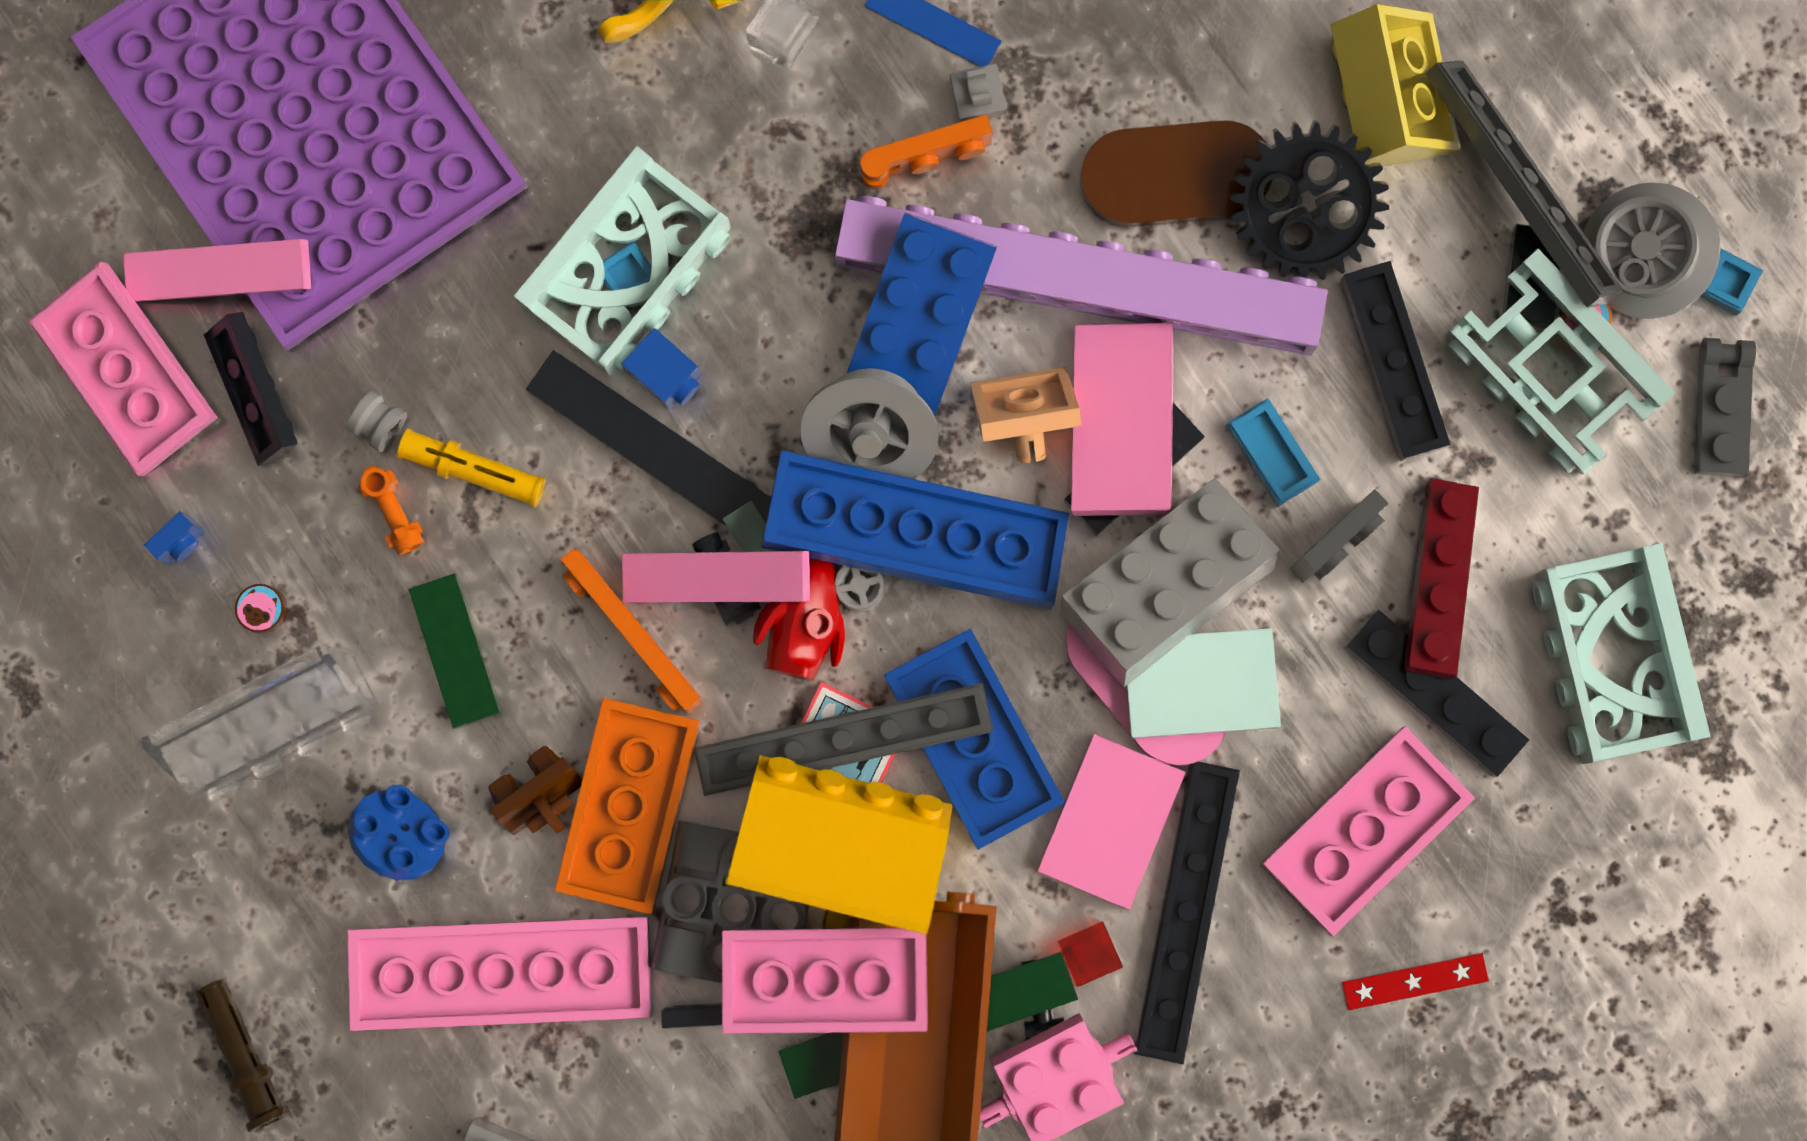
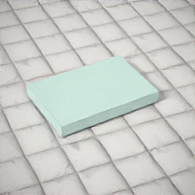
[1127,628,1281,739]

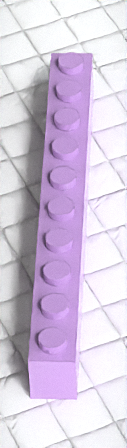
[835,196,1328,356]

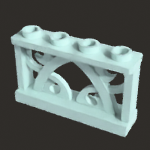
[514,146,731,376]
[1532,543,1711,764]

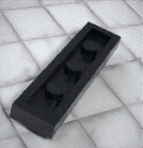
[1341,261,1451,462]
[1344,610,1530,778]

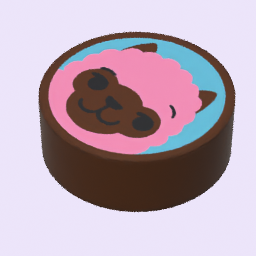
[235,584,287,634]

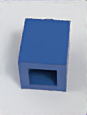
[621,328,701,410]

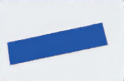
[864,0,1002,67]

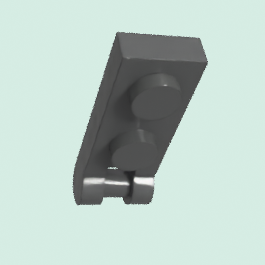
[1695,338,1756,478]

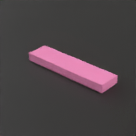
[123,239,311,302]
[622,551,810,603]

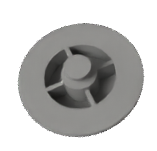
[1583,183,1721,319]
[800,368,939,479]

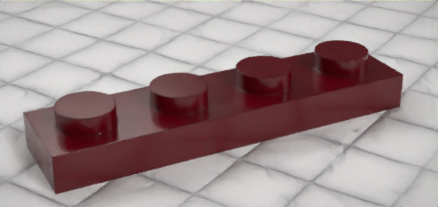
[1403,478,1479,680]

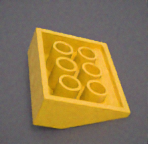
[726,755,953,935]

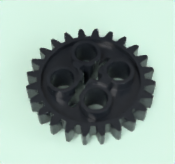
[1229,120,1390,280]

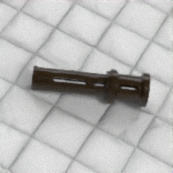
[195,979,291,1133]

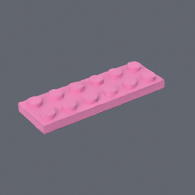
[348,917,652,1031]

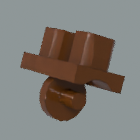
[488,746,583,836]

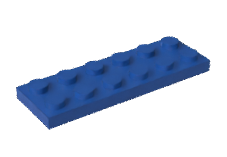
[761,450,1069,610]

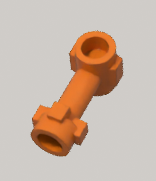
[358,464,425,556]

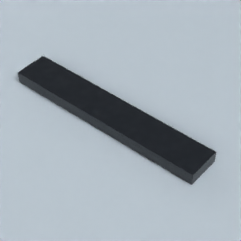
[526,350,771,528]
[1133,761,1240,1065]

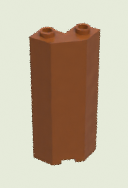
[834,892,997,1141]

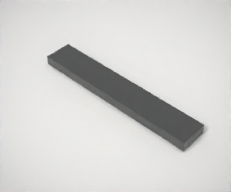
[1425,60,1623,308]
[694,683,994,796]

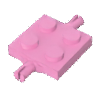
[980,1013,1137,1141]

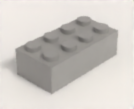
[1060,478,1280,688]

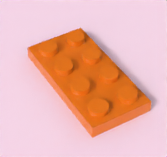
[555,698,701,915]

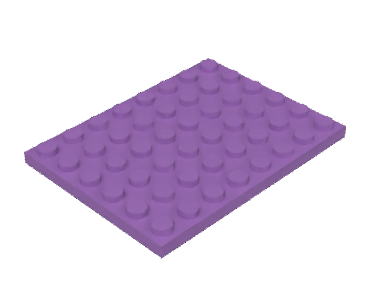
[71,0,527,351]

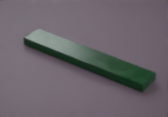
[778,951,1078,1099]

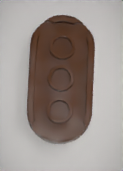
[1080,121,1273,227]

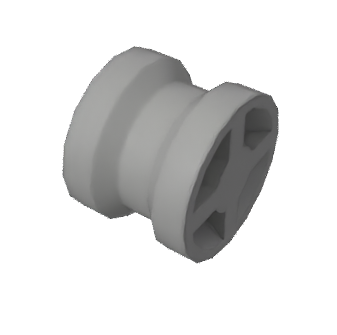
[346,390,407,452]
[835,566,884,613]

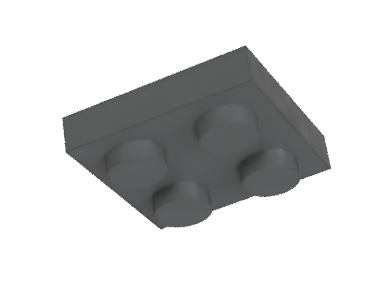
[1289,489,1389,583]

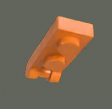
[860,114,993,189]

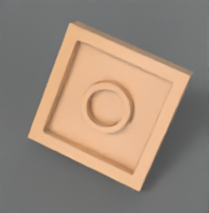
[970,367,1082,463]

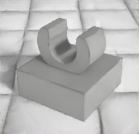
[950,64,1007,122]

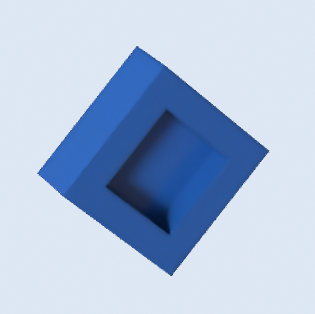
[144,511,205,565]

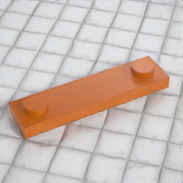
[560,548,703,714]

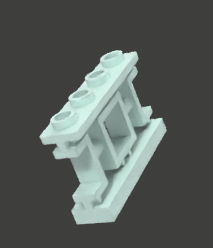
[1448,249,1675,475]

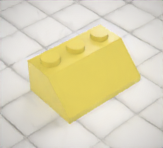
[1330,4,1461,166]

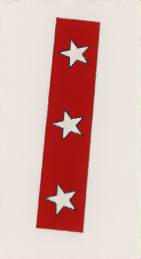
[1342,953,1489,1011]

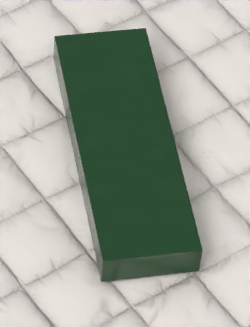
[408,573,502,729]

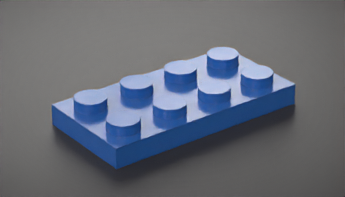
[846,212,997,416]
[884,628,1065,850]

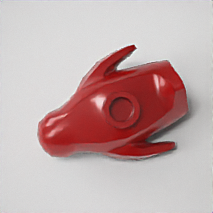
[753,558,845,681]

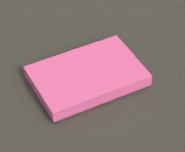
[1037,734,1186,910]

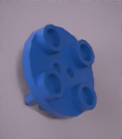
[347,785,449,882]

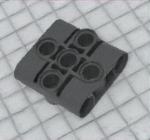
[650,821,809,983]

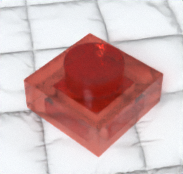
[1057,921,1123,987]

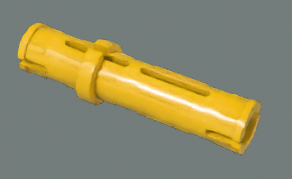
[397,428,546,507]

